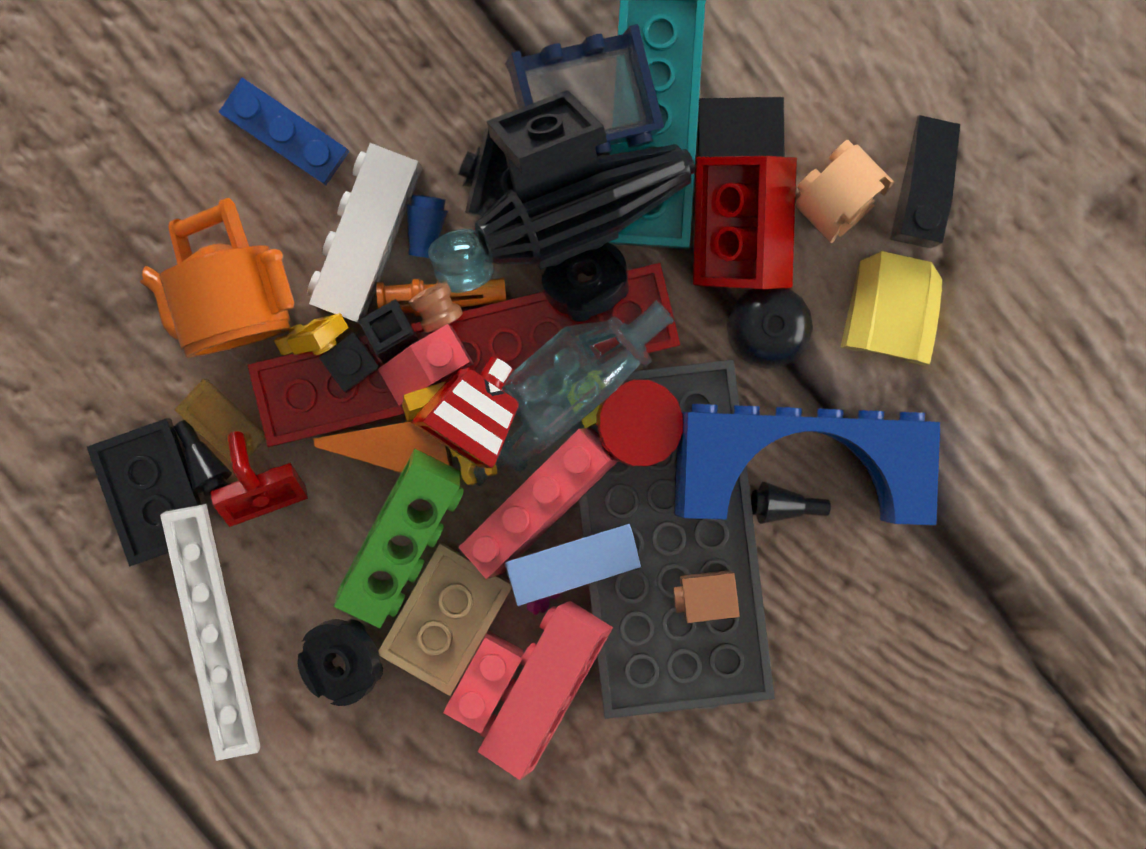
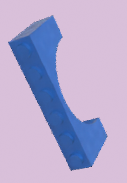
[675,404,940,525]

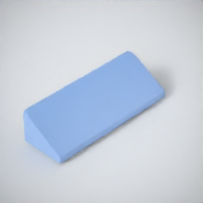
[505,524,641,606]

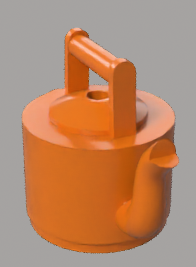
[140,198,294,358]

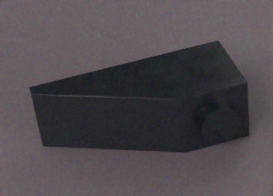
[890,115,960,249]

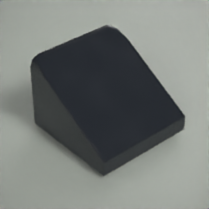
[358,299,420,364]

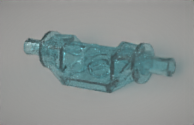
[474,300,674,486]

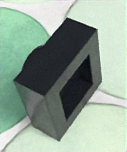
[319,332,381,392]

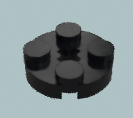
[541,242,629,322]
[297,619,383,706]

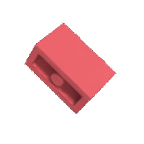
[443,630,524,734]

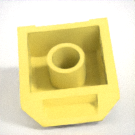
[840,251,942,365]

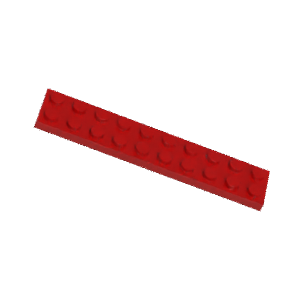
[247,263,680,447]

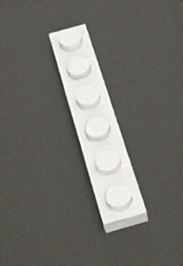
[160,504,261,761]

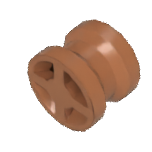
[409,282,463,333]

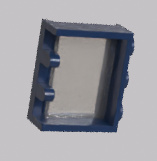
[505,24,664,156]

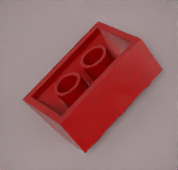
[693,156,797,289]

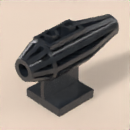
[475,90,695,270]

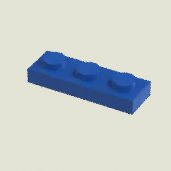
[219,77,350,186]

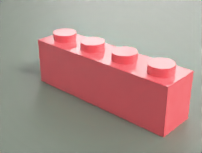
[458,428,618,579]
[477,600,613,780]

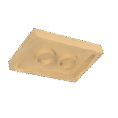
[378,542,512,696]

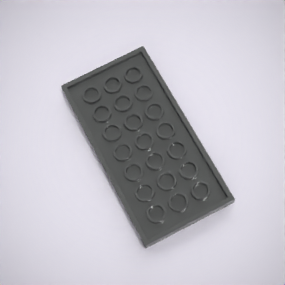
[565,360,775,719]

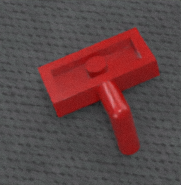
[210,431,308,527]

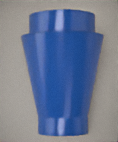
[406,194,448,258]

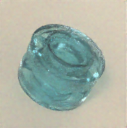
[428,229,494,293]

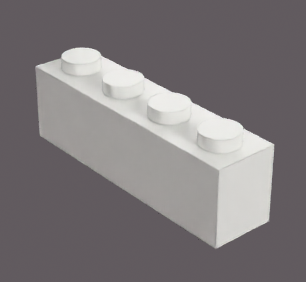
[307,143,423,323]

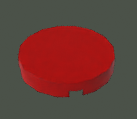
[596,380,683,466]

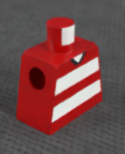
[411,356,519,468]

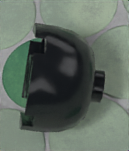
[727,288,813,369]

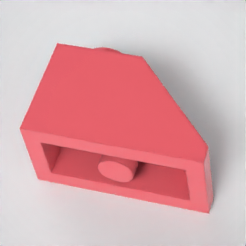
[378,324,474,406]

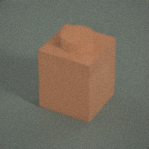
[673,570,740,623]

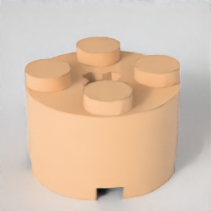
[795,140,894,243]

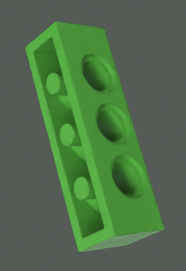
[334,449,464,628]

